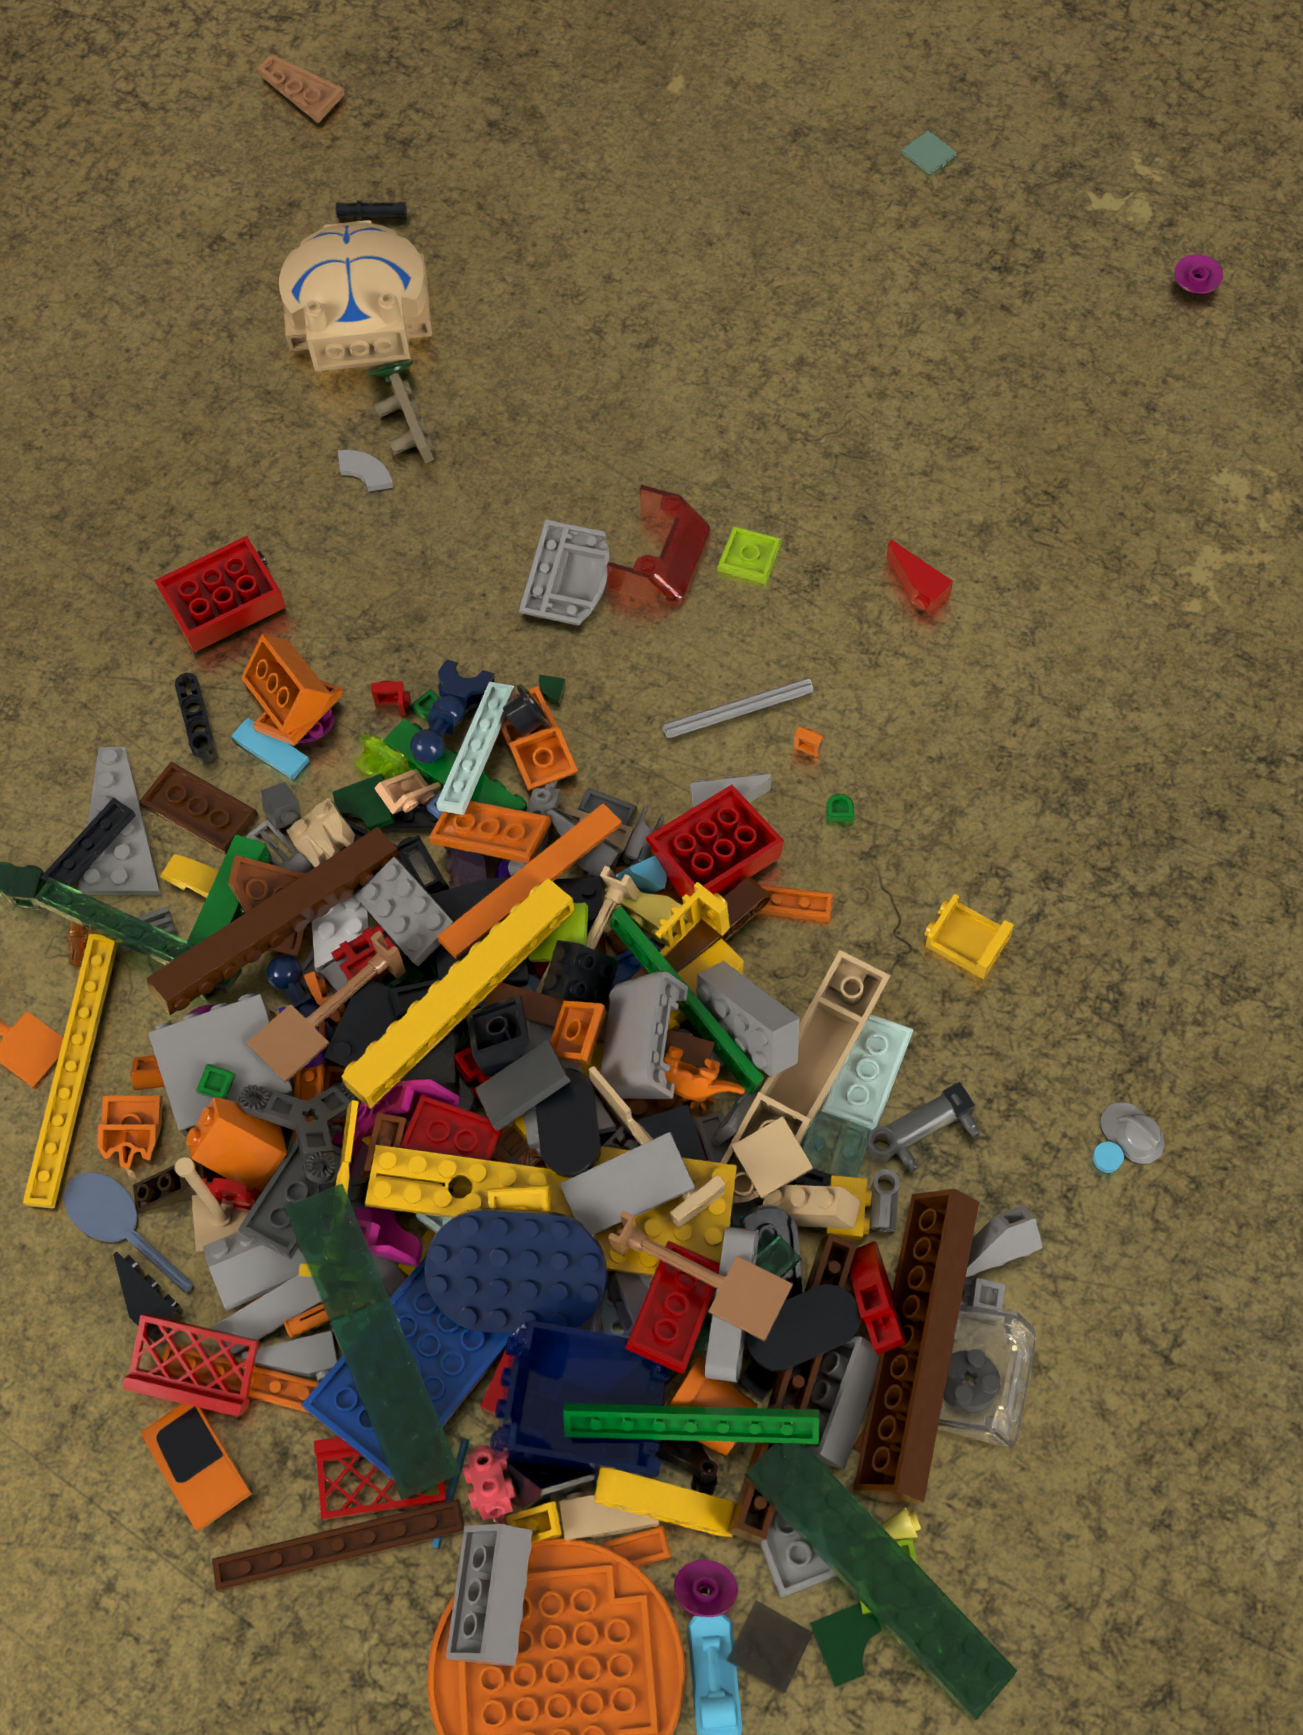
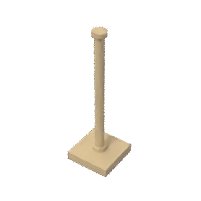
[175,1157,253,1255]

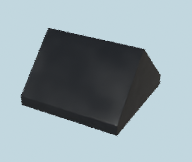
[507,1448,595,1511]

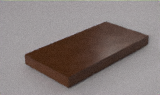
[139,762,258,855]

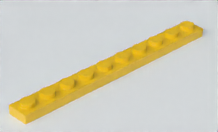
[23,933,119,1209]

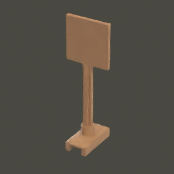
[246,931,406,1083]
[608,1211,793,1341]

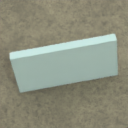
[821,1014,913,1132]

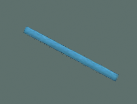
[432,1438,470,1549]

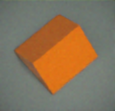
[550,1001,607,1069]

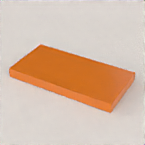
[429,801,552,863]

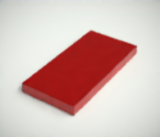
[625,1240,720,1374]

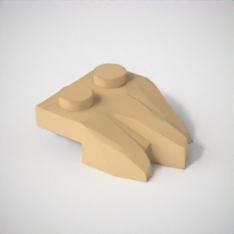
[286,798,355,868]

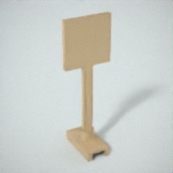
[535,866,640,993]
[589,1066,725,1230]

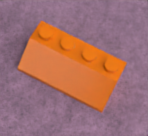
[241,634,331,734]

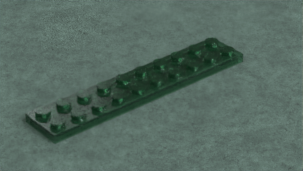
[284,1184,461,1501]
[744,1443,1018,1721]

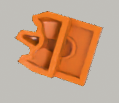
[97,1096,163,1170]

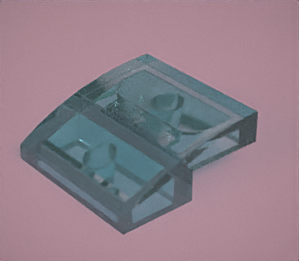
[801,1112,871,1178]

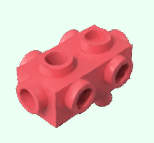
[462,1445,516,1524]

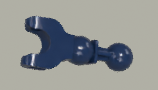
[410,659,495,764]
[266,955,336,1062]

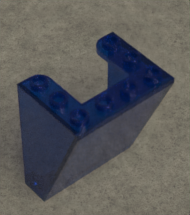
[490,1320,669,1478]

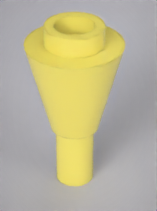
[862,1506,922,1544]

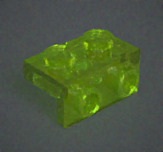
[353,732,410,780]

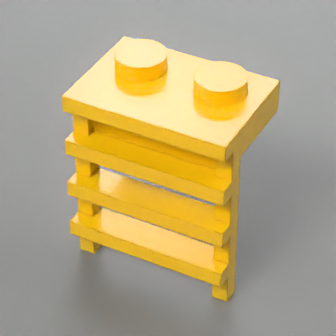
[655,882,730,957]

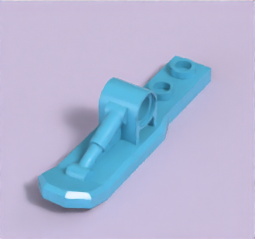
[687,1614,742,1735]

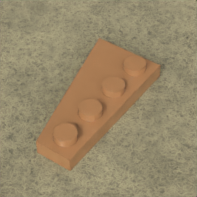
[258,54,345,123]

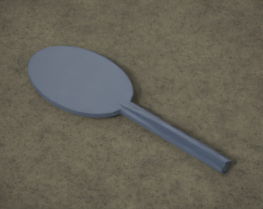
[64,1172,194,1293]

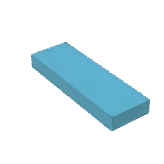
[231,718,310,780]

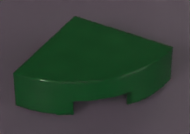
[539,674,566,706]

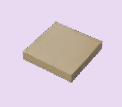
[731,1116,813,1199]

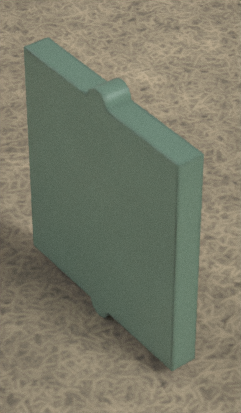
[901,130,957,175]

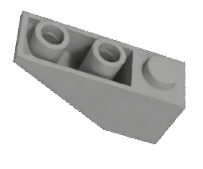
[690,773,771,808]
[966,1205,1043,1278]

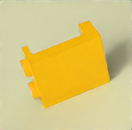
[924,893,1014,979]

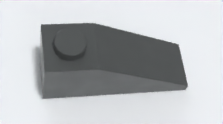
[547,807,624,880]

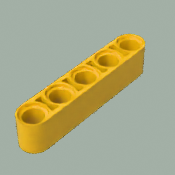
[594,1468,737,1537]

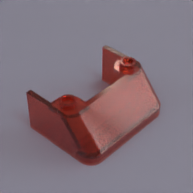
[607,485,710,606]

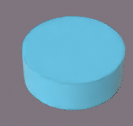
[1093,1142,1124,1173]

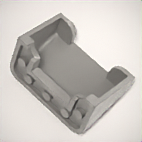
[600,972,688,1099]

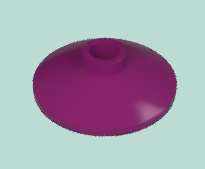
[1174,254,1223,294]
[674,1560,738,1617]

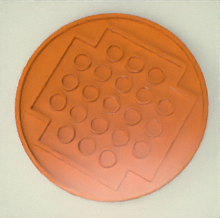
[427,1538,686,1735]

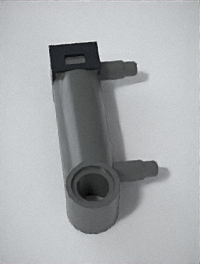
[867,1081,980,1172]

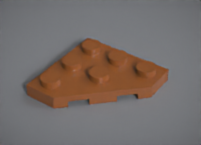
[228,855,305,958]

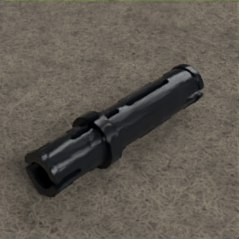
[336,200,407,220]

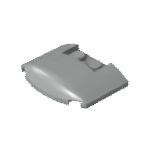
[519,520,610,625]

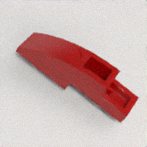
[850,1241,906,1355]

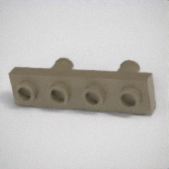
[374,372,435,463]

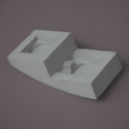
[960,1278,1005,1315]

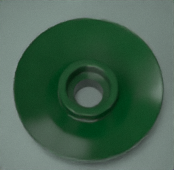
[365,359,413,382]

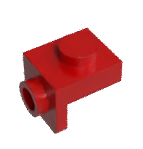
[371,680,411,716]

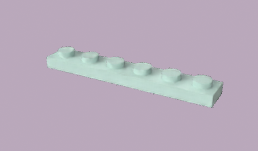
[436,682,516,815]

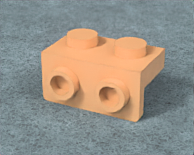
[375,769,442,814]

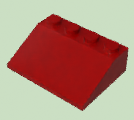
[154,536,286,653]
[646,784,784,897]

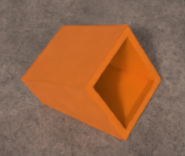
[186,1097,287,1193]

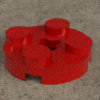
[202,1178,260,1213]

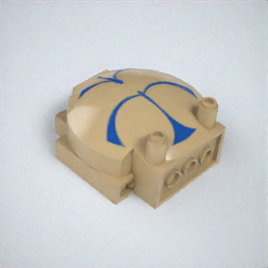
[279,220,433,372]

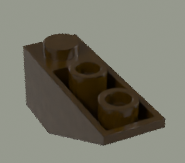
[133,1157,226,1213]

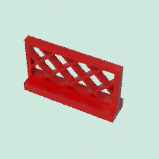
[122,1313,259,1417]
[314,1430,447,1520]

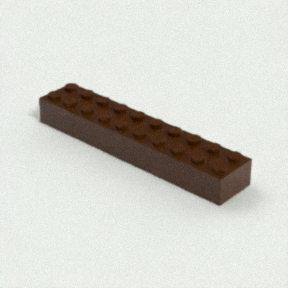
[853,1188,979,1503]

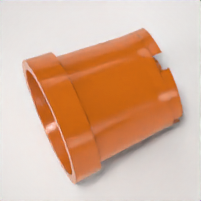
[667,1354,758,1457]

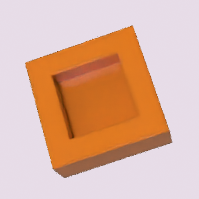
[793,726,823,757]

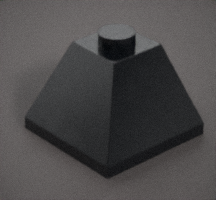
[467,995,530,1077]

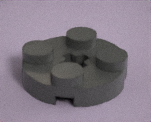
[943,1349,1001,1412]

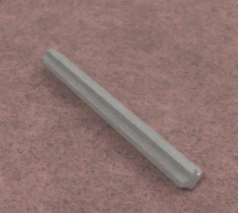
[663,678,813,738]

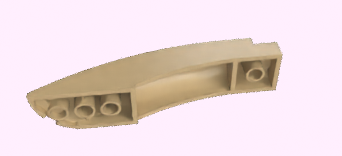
[720,950,891,1204]

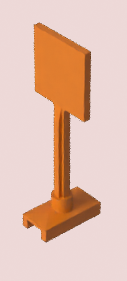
[0,1011,63,1089]

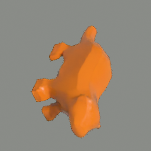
[663,1046,745,1100]

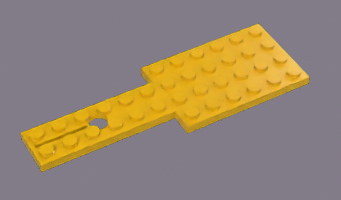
[365,1145,737,1277]

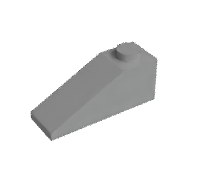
[241,1331,340,1382]

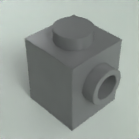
[260,782,301,830]

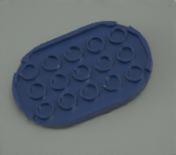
[425,1208,608,1336]

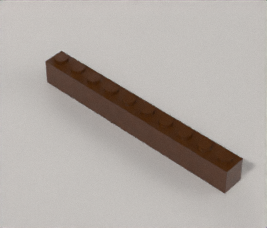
[146,827,398,1015]
[728,1234,857,1544]

